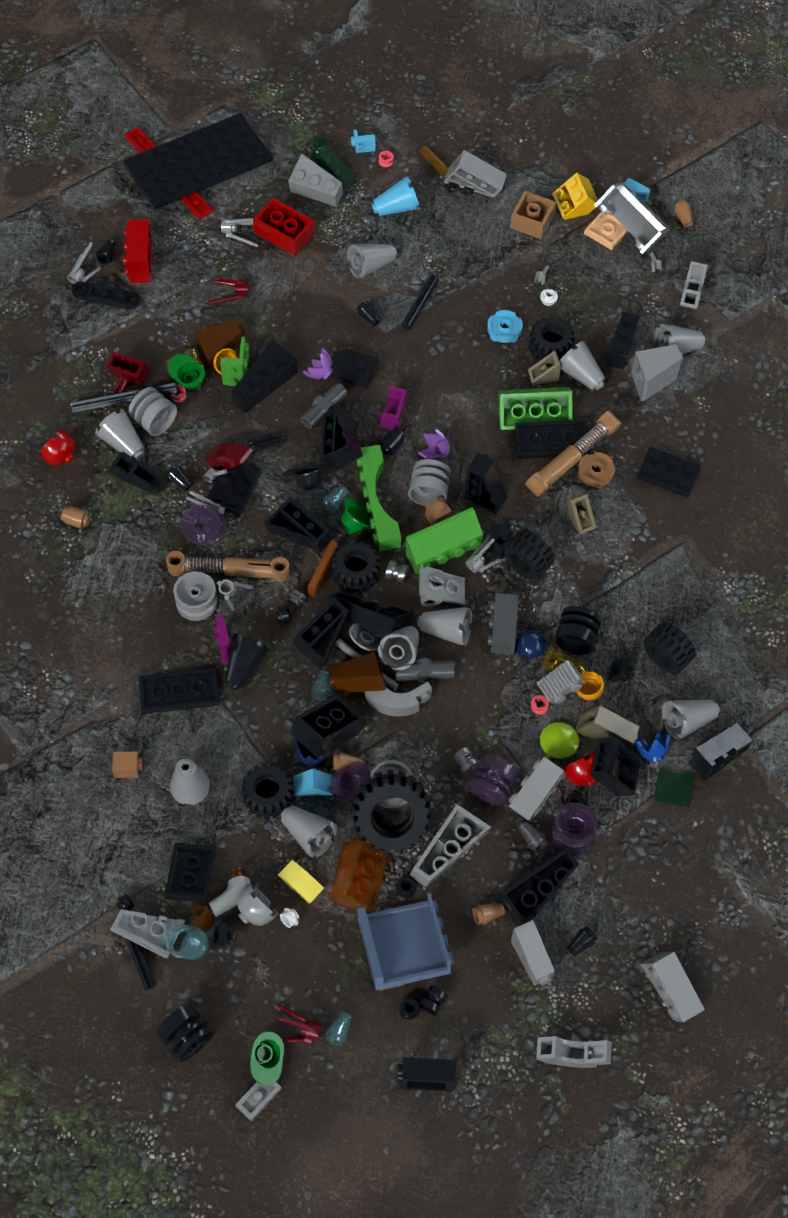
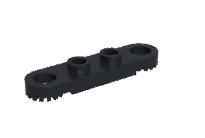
[71,281,140,309]

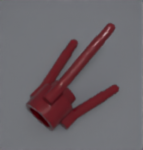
[208,276,248,305]
[277,1005,322,1044]

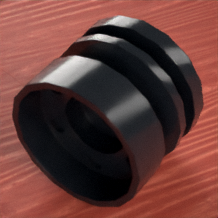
[554,606,601,655]
[156,1003,215,1062]

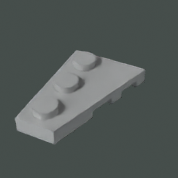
[110,909,185,958]

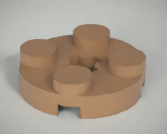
[578,452,615,489]

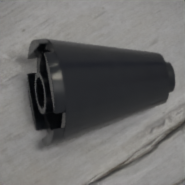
[225,634,270,691]

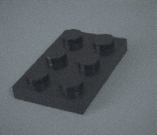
[636,447,701,497]
[206,463,262,516]
[164,843,216,903]

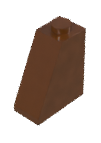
[195,319,244,369]
[329,652,386,693]

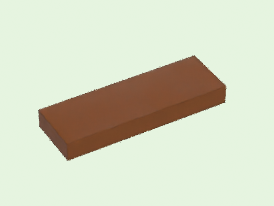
[308,541,338,597]

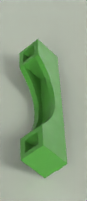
[356,445,401,552]

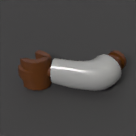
[191,867,251,932]

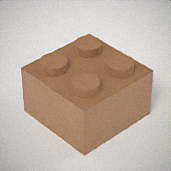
[510,191,556,239]

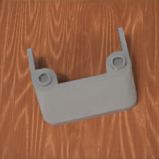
[594,182,670,254]

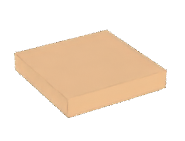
[584,212,629,250]

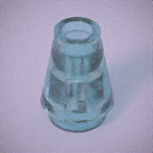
[323,486,348,512]
[311,671,330,701]
[326,1012,352,1046]

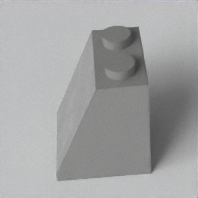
[631,344,683,401]

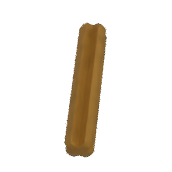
[420,146,450,182]

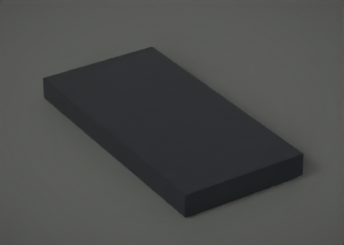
[514,420,590,459]
[138,667,220,714]

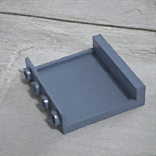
[357,893,454,990]

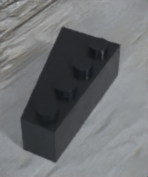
[232,339,298,414]

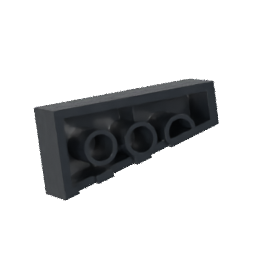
[497,848,579,927]

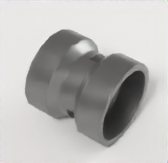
[385,560,409,584]
[453,747,480,775]

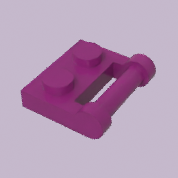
[213,614,230,664]

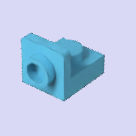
[351,130,375,153]

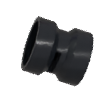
[419,985,448,1016]

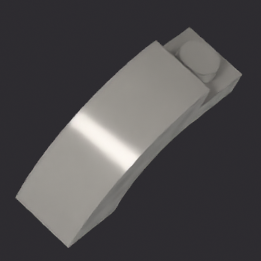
[680,261,708,310]
[365,682,432,717]
[536,1036,612,1068]

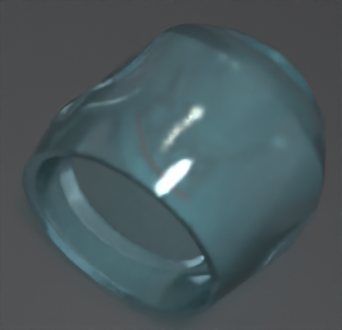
[166,925,209,960]

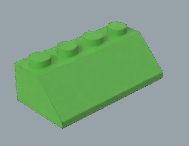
[498,387,572,430]
[406,507,483,575]

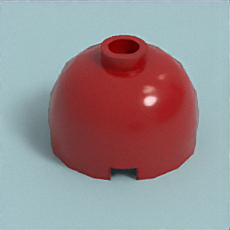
[39,429,75,466]
[561,751,597,787]

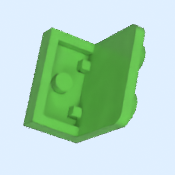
[220,337,250,386]

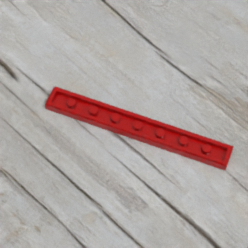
[125,127,213,220]

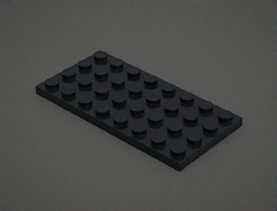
[123,113,273,210]

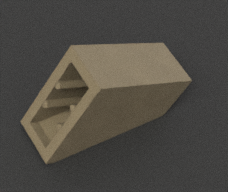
[575,705,639,747]

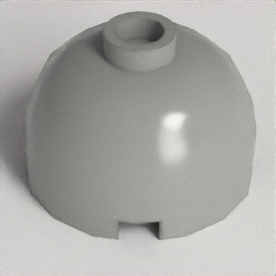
[237,884,278,926]

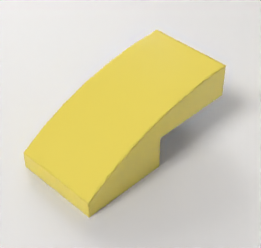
[278,860,324,904]

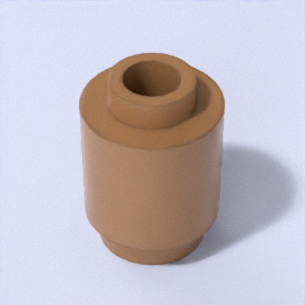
[61,506,91,529]

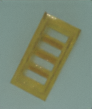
[541,648,585,674]

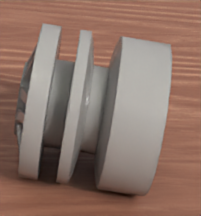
[128,387,178,436]
[408,459,451,506]

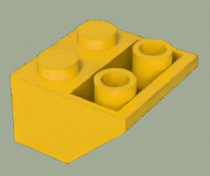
[552,173,598,220]

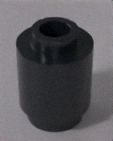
[379,429,405,456]

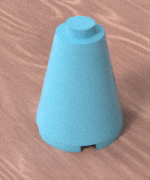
[371,176,420,216]

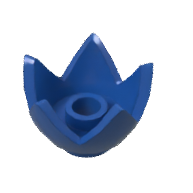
[636,732,670,762]

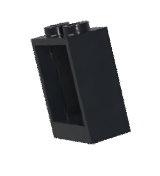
[591,737,642,797]
[397,1057,456,1092]

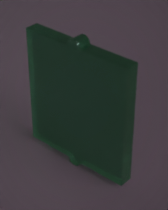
[654,769,694,808]

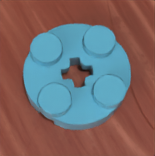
[487,310,523,343]

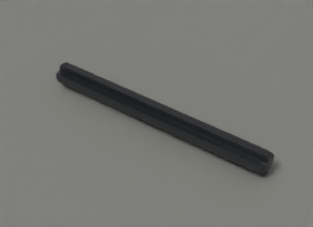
[71,382,178,413]

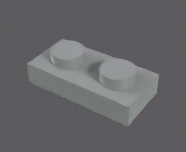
[235,1082,282,1122]

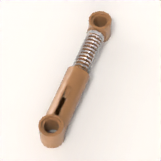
[525,410,622,498]
[166,551,290,582]

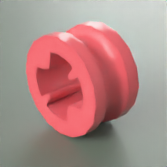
[378,151,394,167]
[170,384,187,403]
[531,695,549,715]

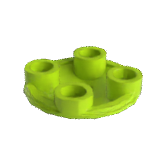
[540,722,579,759]

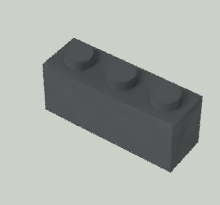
[487,593,519,655]

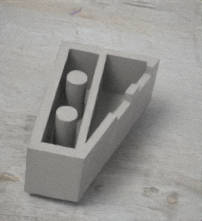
[509,757,566,822]
[640,952,705,1022]

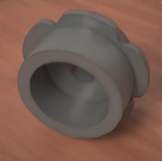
[288,589,306,606]

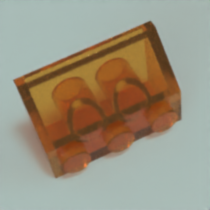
[328,840,388,914]

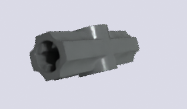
[300,383,347,429]
[395,658,454,683]

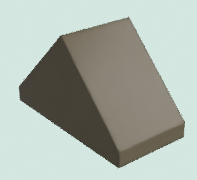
[528,351,561,385]
[567,493,597,534]

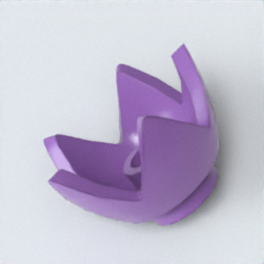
[303,348,333,380]
[418,429,450,460]

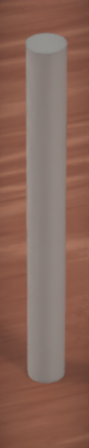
[335,639,399,691]

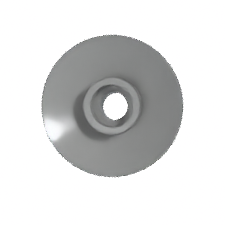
[349,623,381,652]

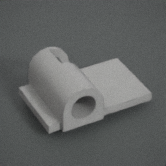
[419,566,465,607]

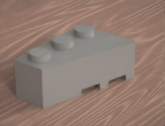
[444,150,507,198]
[288,153,343,207]

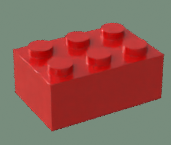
[253,198,315,256]
[123,219,152,283]

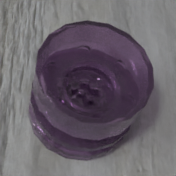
[181,505,227,546]
[466,754,519,806]
[552,803,598,856]

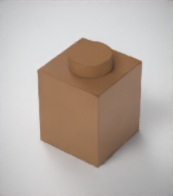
[425,497,452,526]
[112,751,143,778]

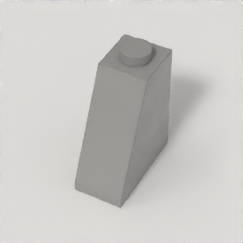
[511,920,555,986]

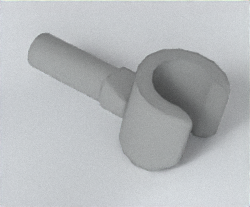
[650,252,662,272]
[534,265,550,284]
[204,468,228,483]

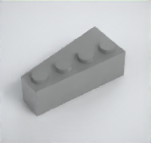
[409,804,491,887]

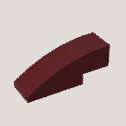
[204,443,253,470]

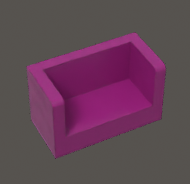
[380,386,407,430]

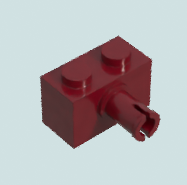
[106,352,151,393]

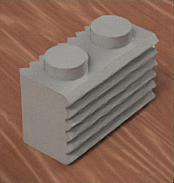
[537,660,585,704]

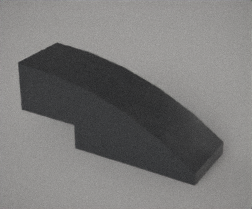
[109,452,169,495]

